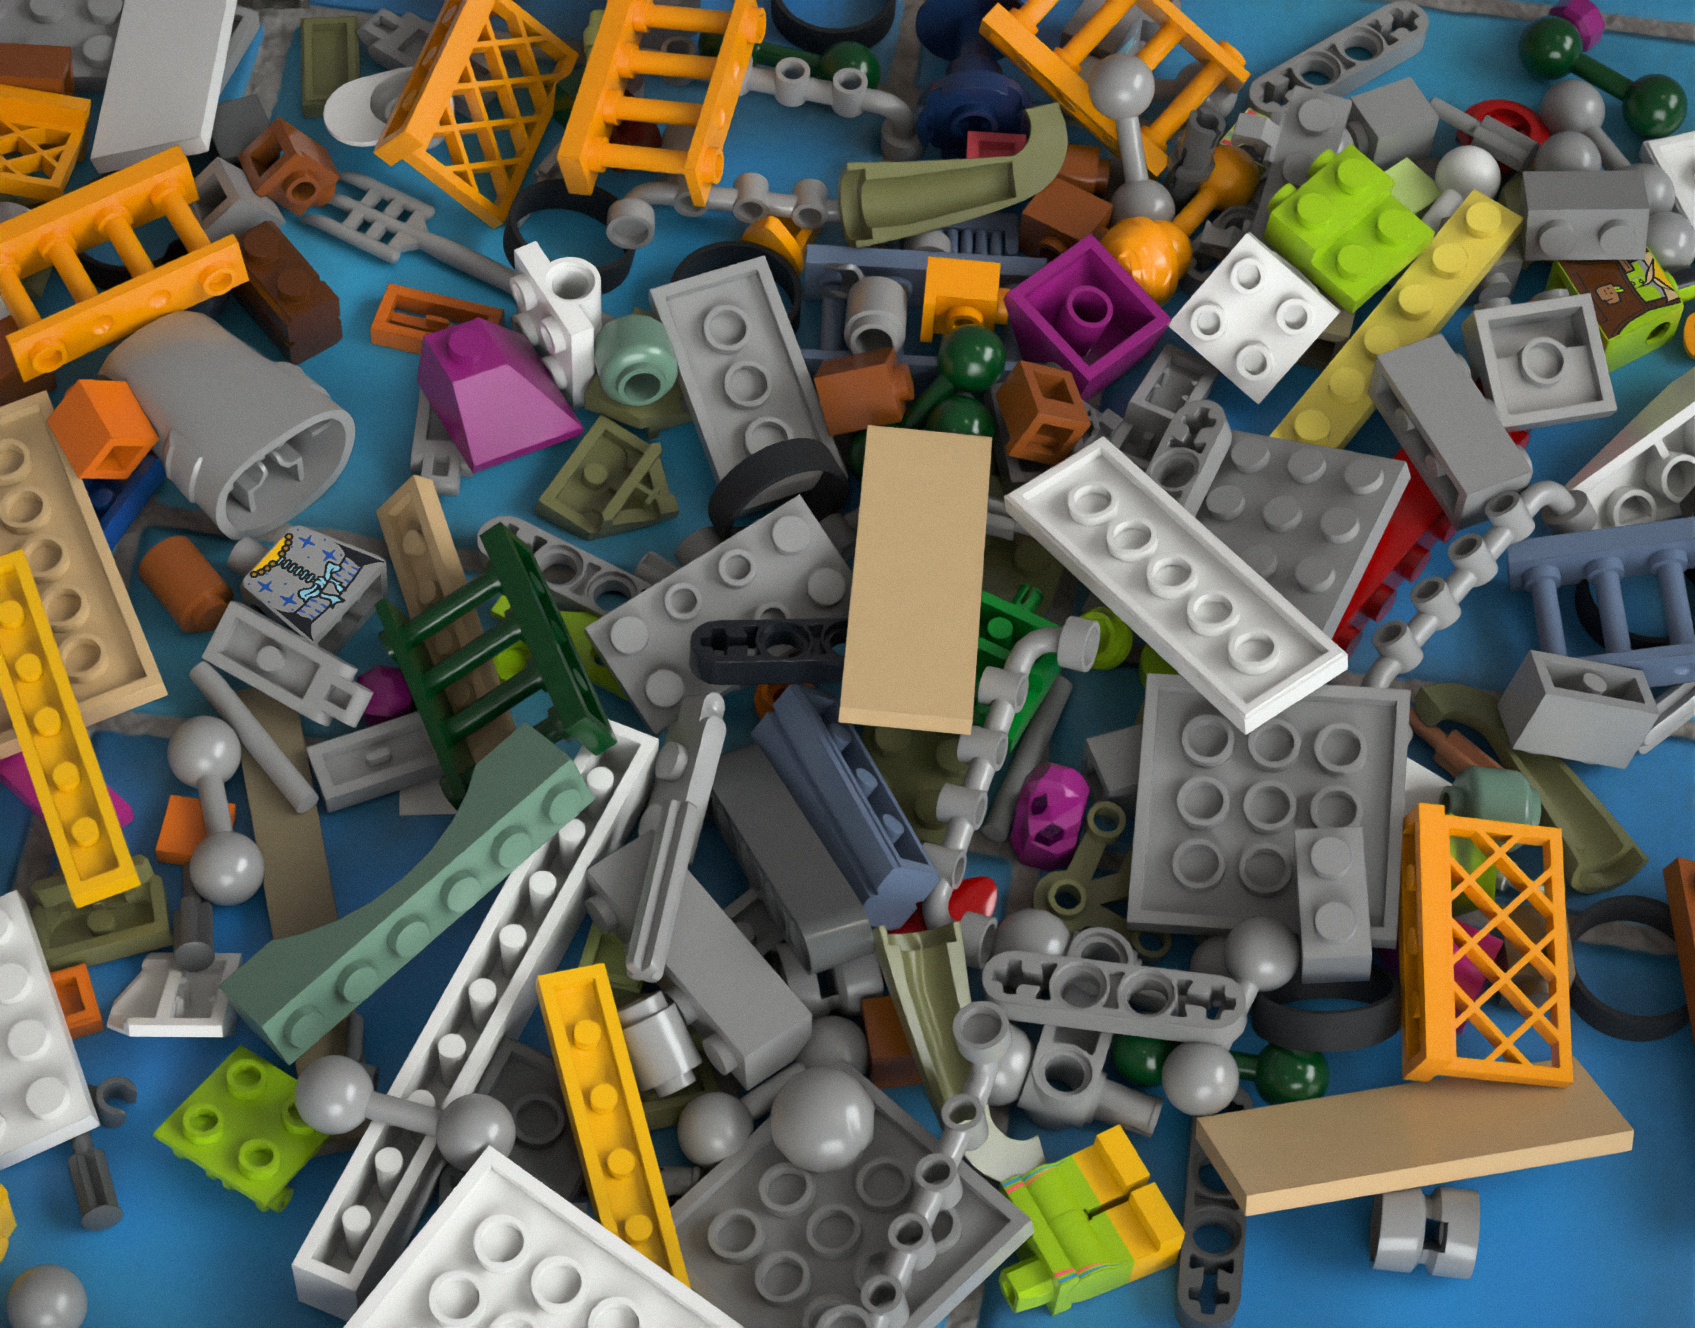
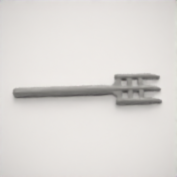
[300,171,617,328]

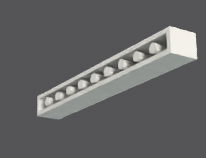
[291,719,659,1321]

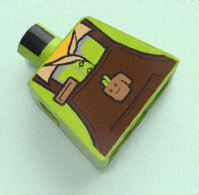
[1544,246,1695,373]

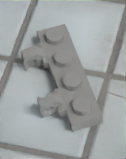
[1199,85,1352,269]

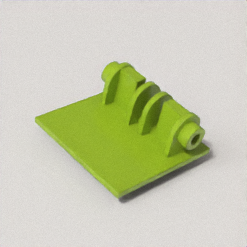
[153,1044,333,1213]

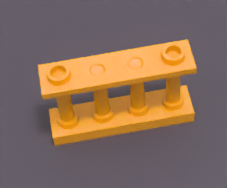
[557,0,766,207]
[979,0,1251,181]
[0,145,249,382]

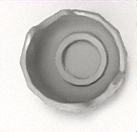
[770,1066,876,1174]

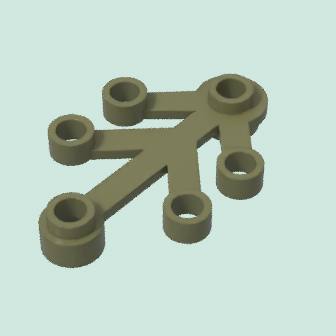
[1032,801,1211,965]

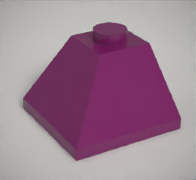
[416,317,583,473]

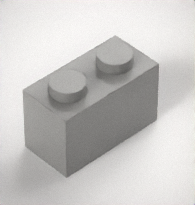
[1519,170,1650,261]
[1497,650,1660,769]
[1293,826,1372,984]

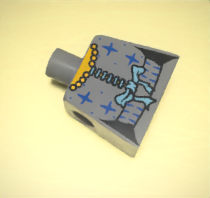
[228,525,389,656]

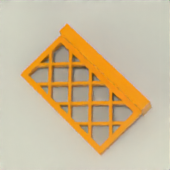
[373,0,579,229]
[0,84,91,202]
[1398,802,1573,1088]

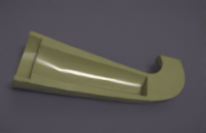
[838,102,1068,249]
[1415,683,1649,894]
[872,921,1047,1183]

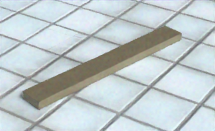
[234,688,372,1158]

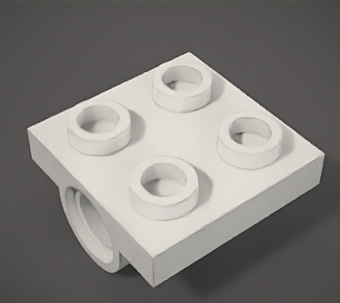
[1169,232,1341,405]
[510,241,602,411]

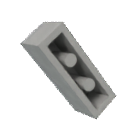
[1367,333,1533,531]

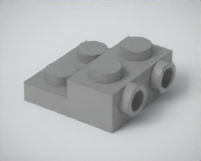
[1461,289,1617,433]

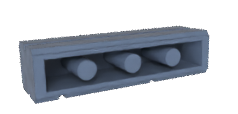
[751,683,941,931]

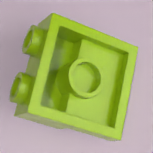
[1263,144,1435,314]

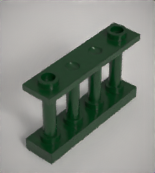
[374,522,618,811]

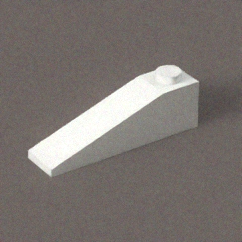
[1564,366,1695,530]

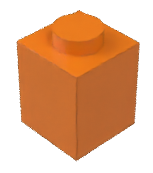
[46,379,159,479]

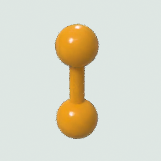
[1152,145,1259,281]

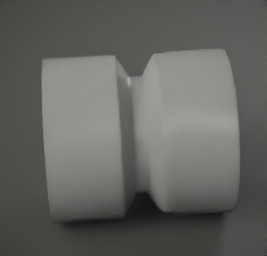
[771,942,884,1021]
[1369,1186,1480,1280]

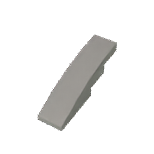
[1110,343,1220,473]

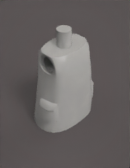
[97,310,355,540]

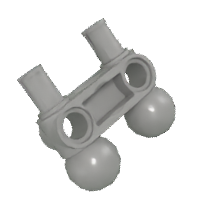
[988,908,1188,1139]

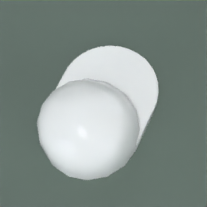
[323,66,455,151]

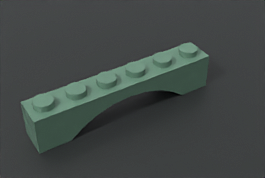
[219,722,595,1066]

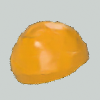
[1099,215,1179,307]

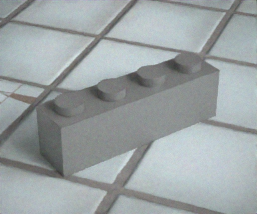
[585,828,813,1091]

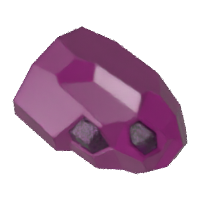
[1010,762,1090,872]

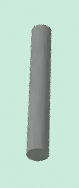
[189,661,319,813]
[982,676,1073,842]

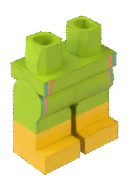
[998,1124,1186,1316]

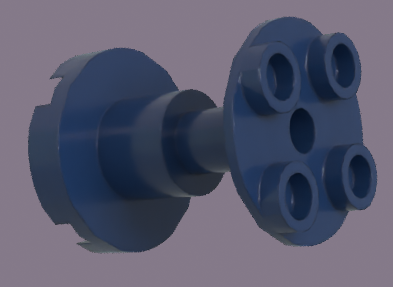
[915,0,1033,160]

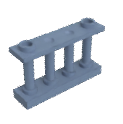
[801,244,1047,405]
[1506,516,1695,688]

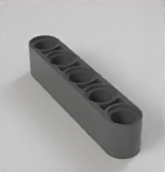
[706,743,875,975]

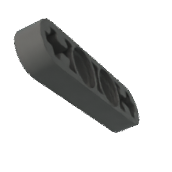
[1174,1086,1254,1328]

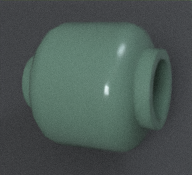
[594,314,678,406]
[1439,766,1541,853]

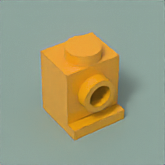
[920,256,1010,343]

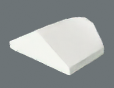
[107,952,243,1037]

